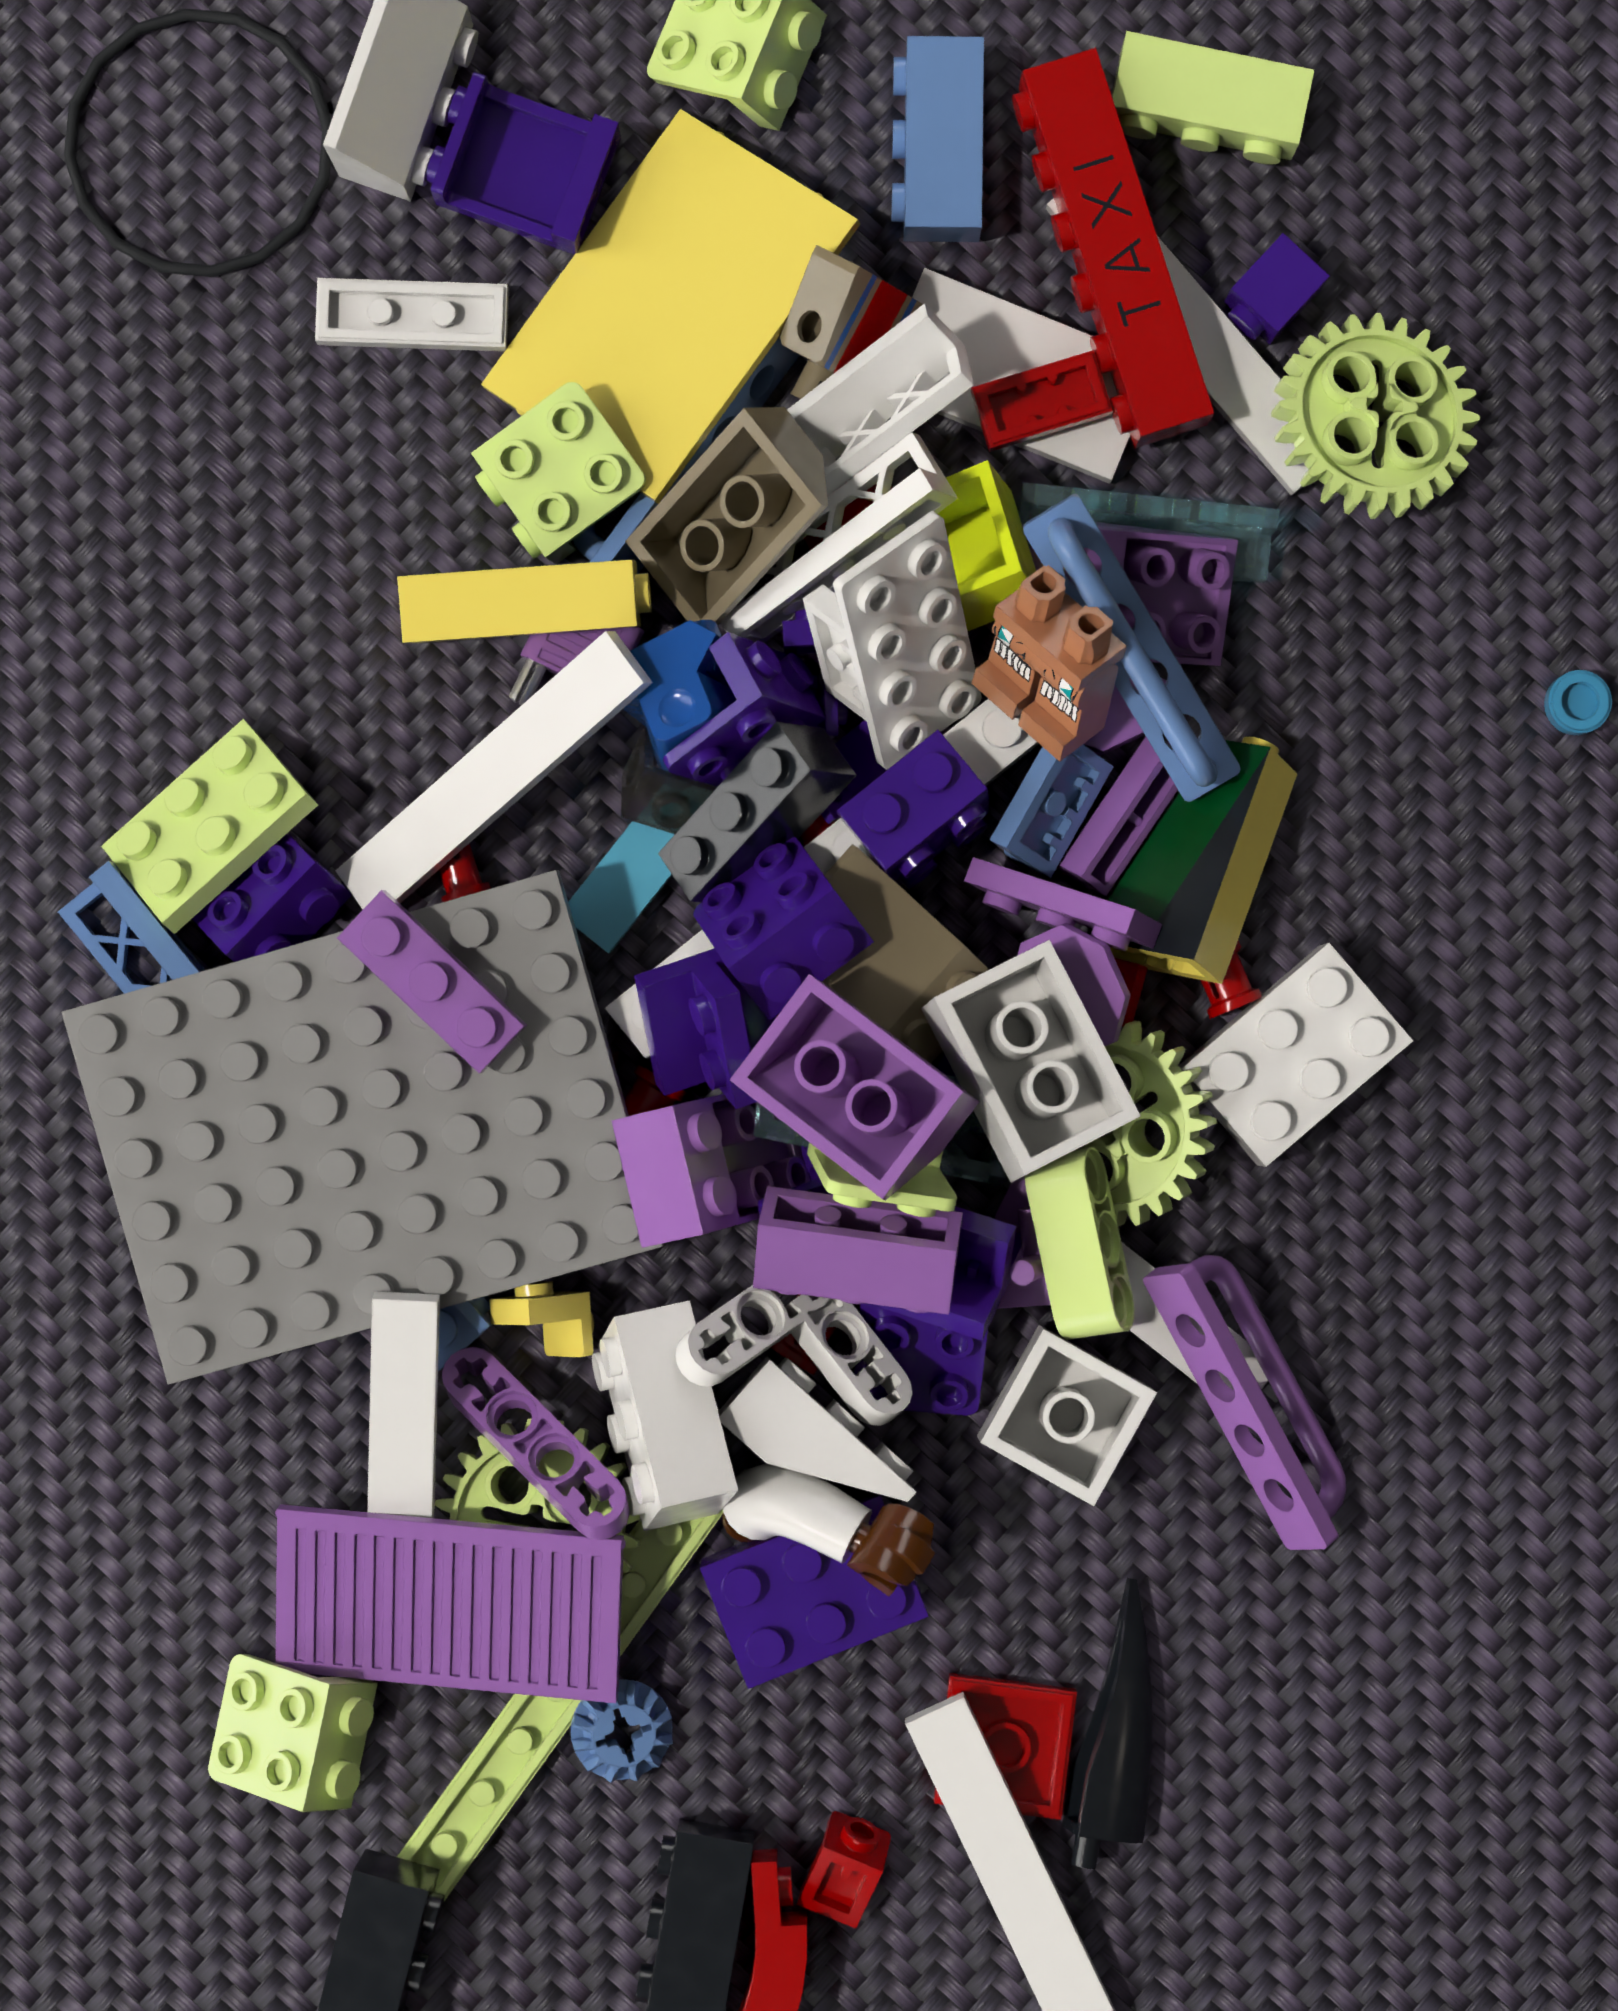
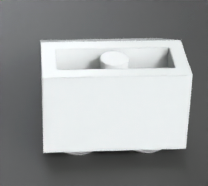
[718,1356,916,1502]

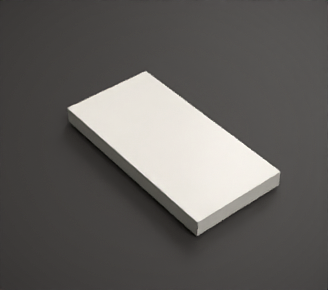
[912,268,1130,484]

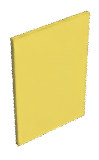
[481,109,860,504]

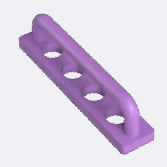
[1143,1255,1346,1550]

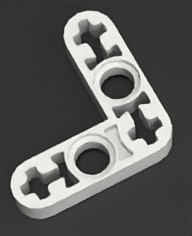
[675,1285,912,1426]

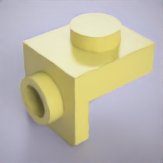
[489,1281,594,1357]

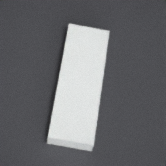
[315,278,509,351]

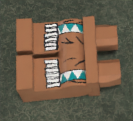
[971,565,1127,762]

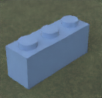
[891,36,984,242]

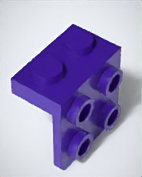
[663,632,826,787]
[837,730,990,889]
[192,833,352,962]
[693,837,874,1021]
[854,1303,988,1416]

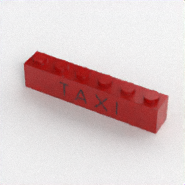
[1012,47,1214,448]

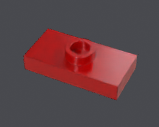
[971,350,1113,452]

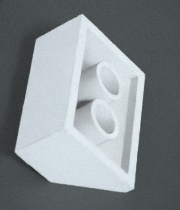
[323,0,478,202]

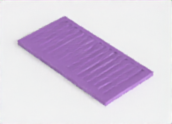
[275,1504,626,1703]

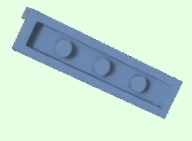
[58,861,205,994]

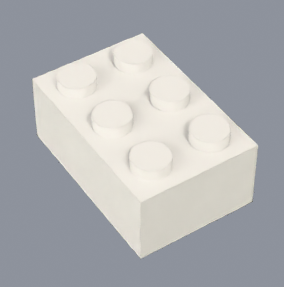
[921,940,1141,1182]
[1179,943,1413,1167]
[592,1300,738,1531]

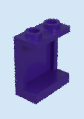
[425,71,621,255]

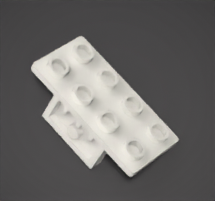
[803,511,981,770]

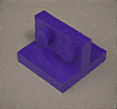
[634,948,776,1109]
[871,1206,1023,1341]

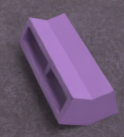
[1057,736,1178,896]

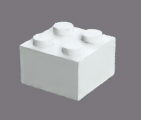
[977,1325,1157,1506]

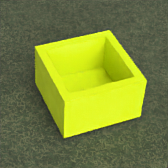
[938,460,1036,631]

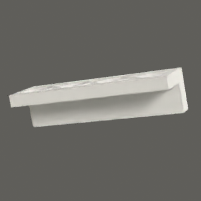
[787,303,974,495]
[721,432,958,643]

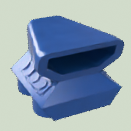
[623,620,737,788]

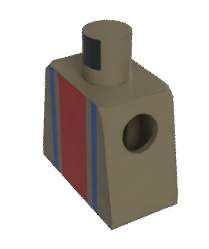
[780,245,923,399]

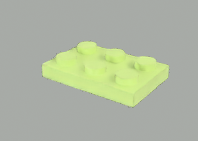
[101,719,318,934]

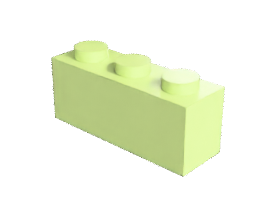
[1112,31,1314,165]

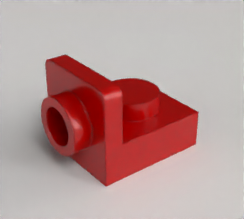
[797,1811,891,1929]

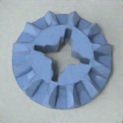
[570,1679,673,1783]

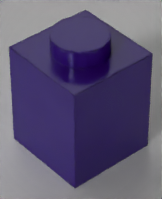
[1224,233,1330,345]

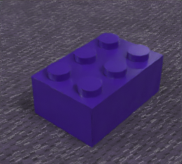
[700,1491,929,1689]

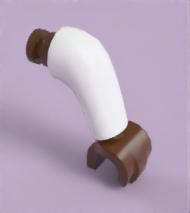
[722,1463,935,1596]

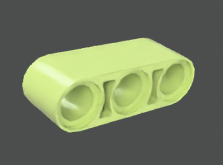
[1025,1147,1134,1340]

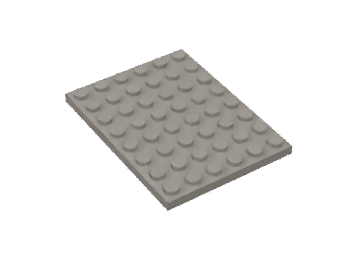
[61,870,665,1385]

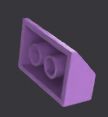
[730,974,980,1201]

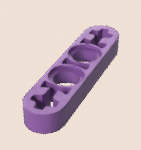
[442,1347,630,1540]

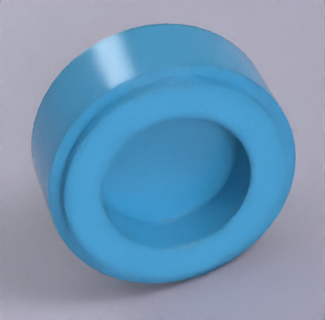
[1544,670,1612,735]

